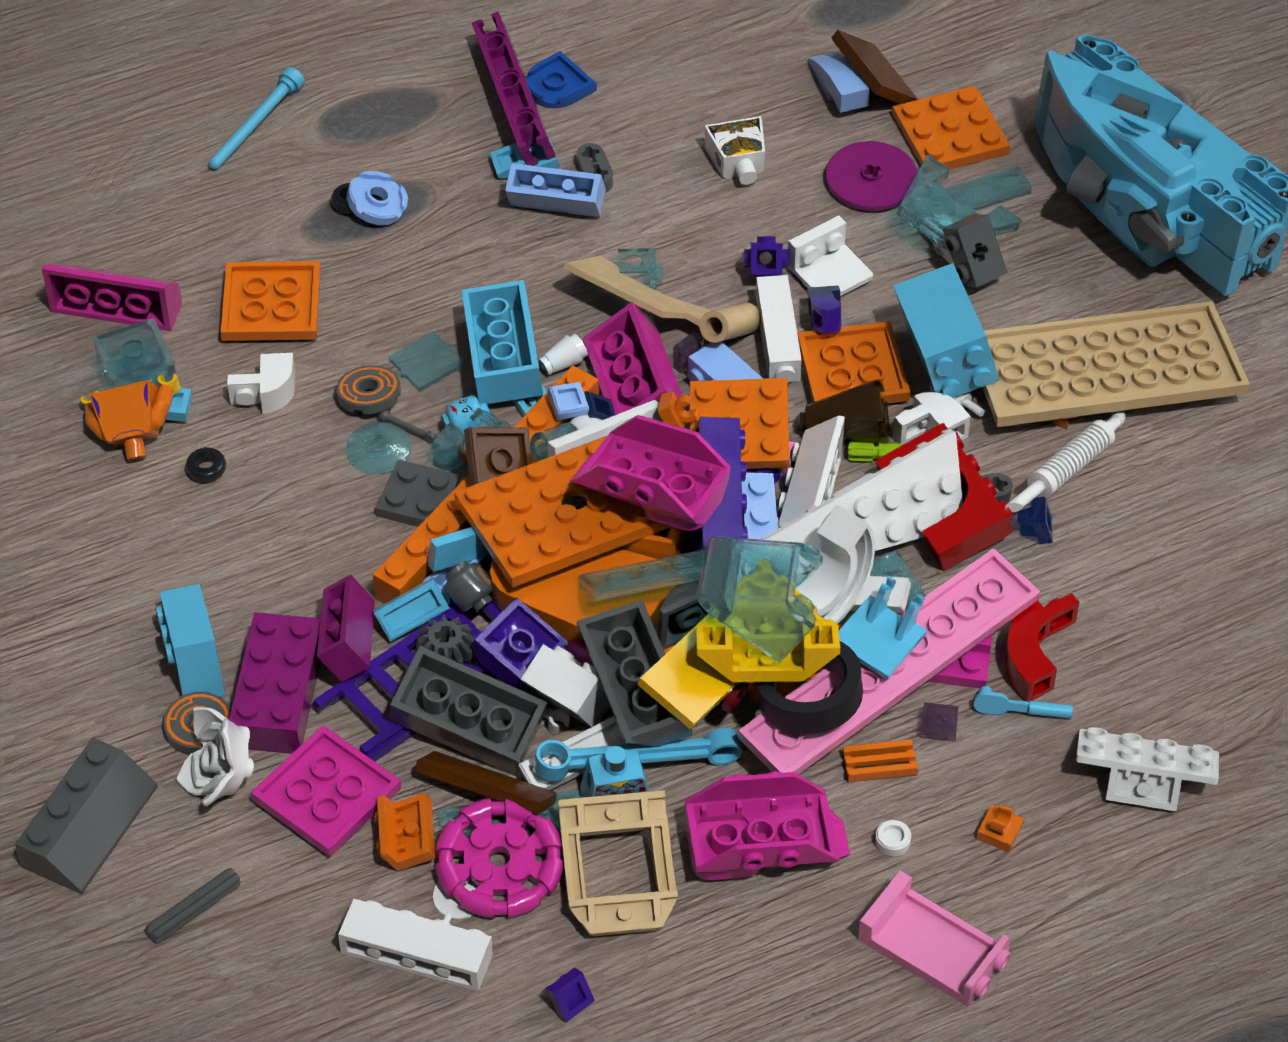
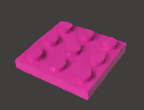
[251,725,402,857]

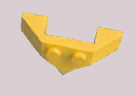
[696,561,840,683]

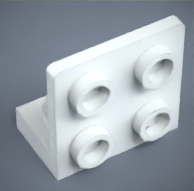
[788,216,873,296]

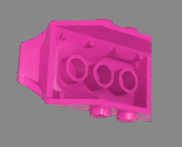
[570,415,731,531]
[685,771,850,880]

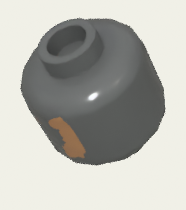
[445,560,493,612]

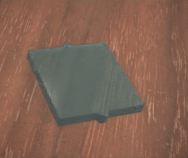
[389,331,465,392]

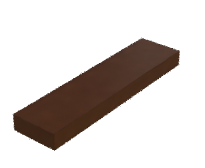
[415,751,557,815]

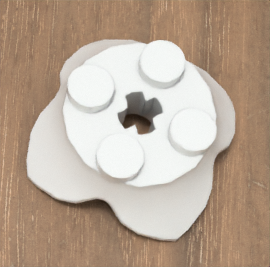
[176,707,254,807]

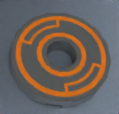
[336,366,401,414]
[163,692,231,755]

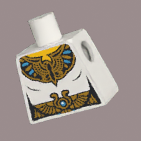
[704,116,765,185]

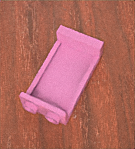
[858,870,1012,1007]

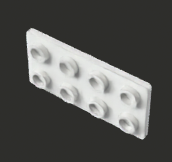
[1076,727,1219,811]

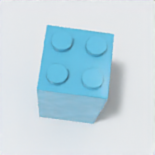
[893,263,1000,398]

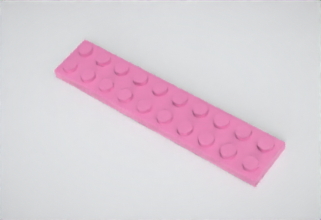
[738,548,1041,774]

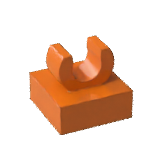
[658,390,698,428]
[976,804,1024,852]

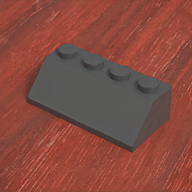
[577,600,692,747]
[15,737,158,894]

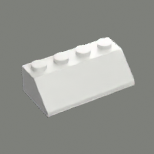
[777,415,845,529]

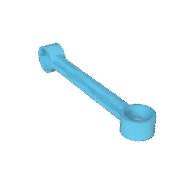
[534,728,742,781]

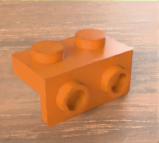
[375,792,436,871]

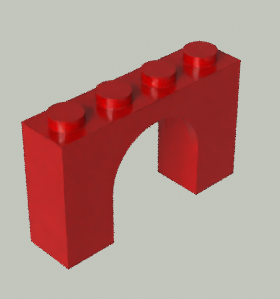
[875,423,1013,571]

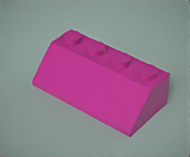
[42,263,182,331]
[583,302,687,415]

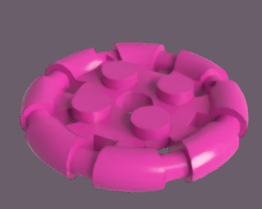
[435,798,564,919]

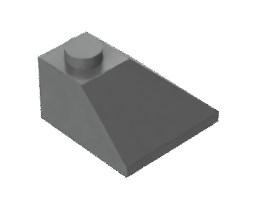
[657,576,724,650]

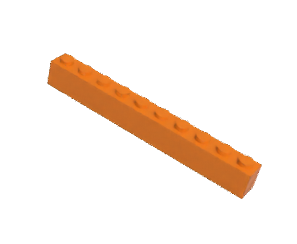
[373,365,599,604]

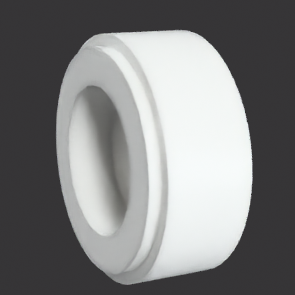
[875,820,911,857]

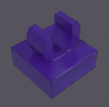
[545,968,595,1022]

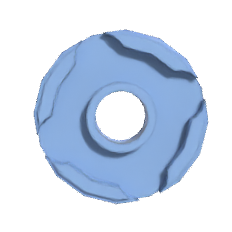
[346,171,408,225]

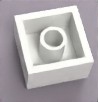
[521,644,610,728]

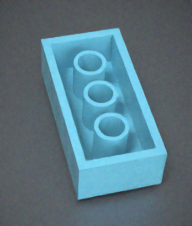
[462,280,543,404]

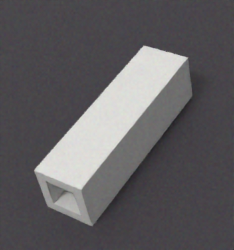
[755,275,802,382]

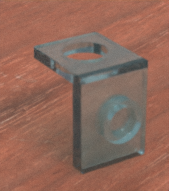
[618,248,662,290]

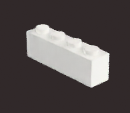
[338,899,493,992]

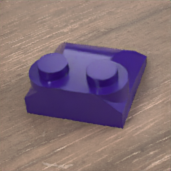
[471,598,568,690]

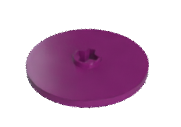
[826,141,917,211]

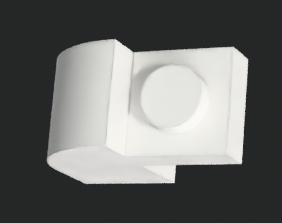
[227,353,295,414]
[893,392,971,444]

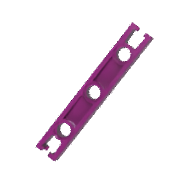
[472,11,556,166]

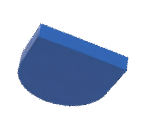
[526,51,597,108]

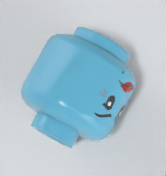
[442,395,493,442]

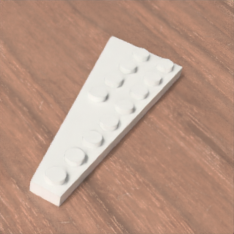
[726,429,963,590]

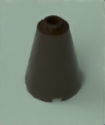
[800,379,890,444]

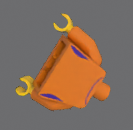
[80,374,181,461]

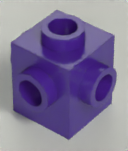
[744,236,788,277]

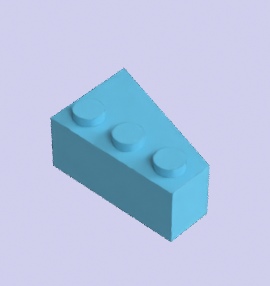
[156,584,225,696]

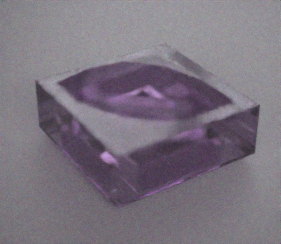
[673,331,704,374]
[921,702,959,741]

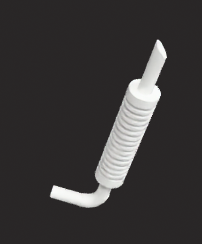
[1004,410,1126,512]

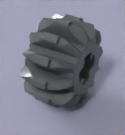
[416,615,475,664]

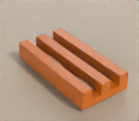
[843,739,918,782]

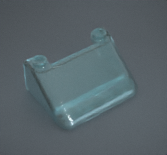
[697,536,823,662]

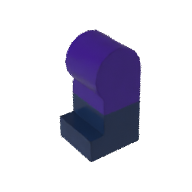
[807,285,842,333]

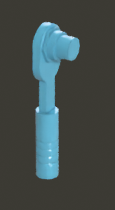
[974,686,1073,719]

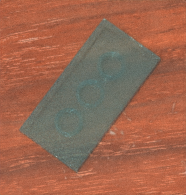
[578,549,729,602]

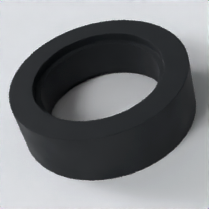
[756,641,863,734]

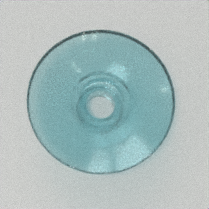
[346,422,411,474]

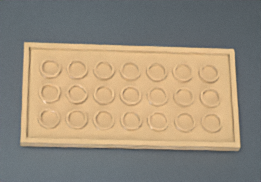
[983,301,1250,427]

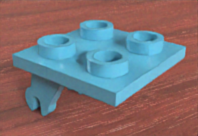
[839,576,927,680]

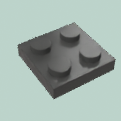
[375,459,461,527]

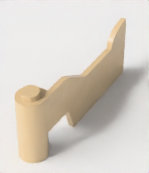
[563,256,761,343]

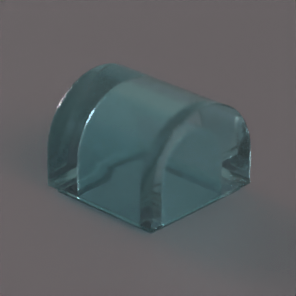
[431,423,464,471]

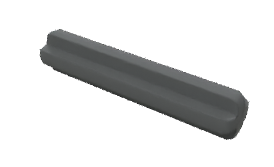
[146,868,241,943]

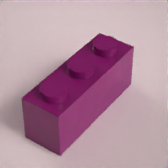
[317,575,375,682]

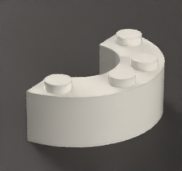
[795,504,875,624]

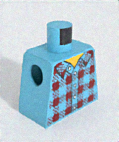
[580,746,649,798]

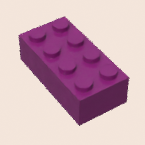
[229,612,321,754]

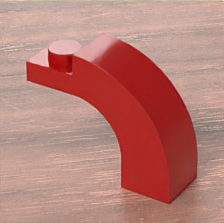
[1005,593,1080,702]

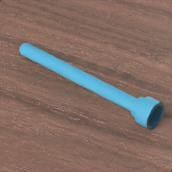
[209,67,305,170]

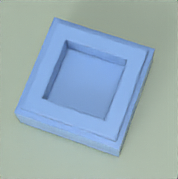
[547,382,589,420]

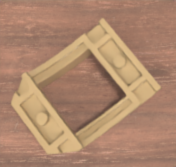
[558,790,678,936]

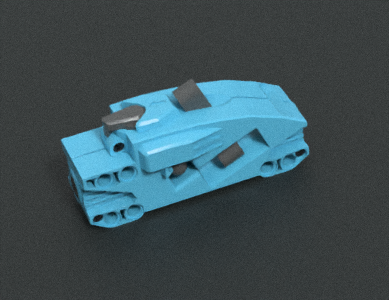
[1034,34,1288,296]

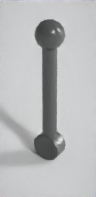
[378,410,438,444]

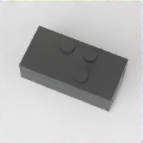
[389,646,547,776]

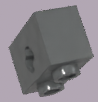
[942,214,1008,287]

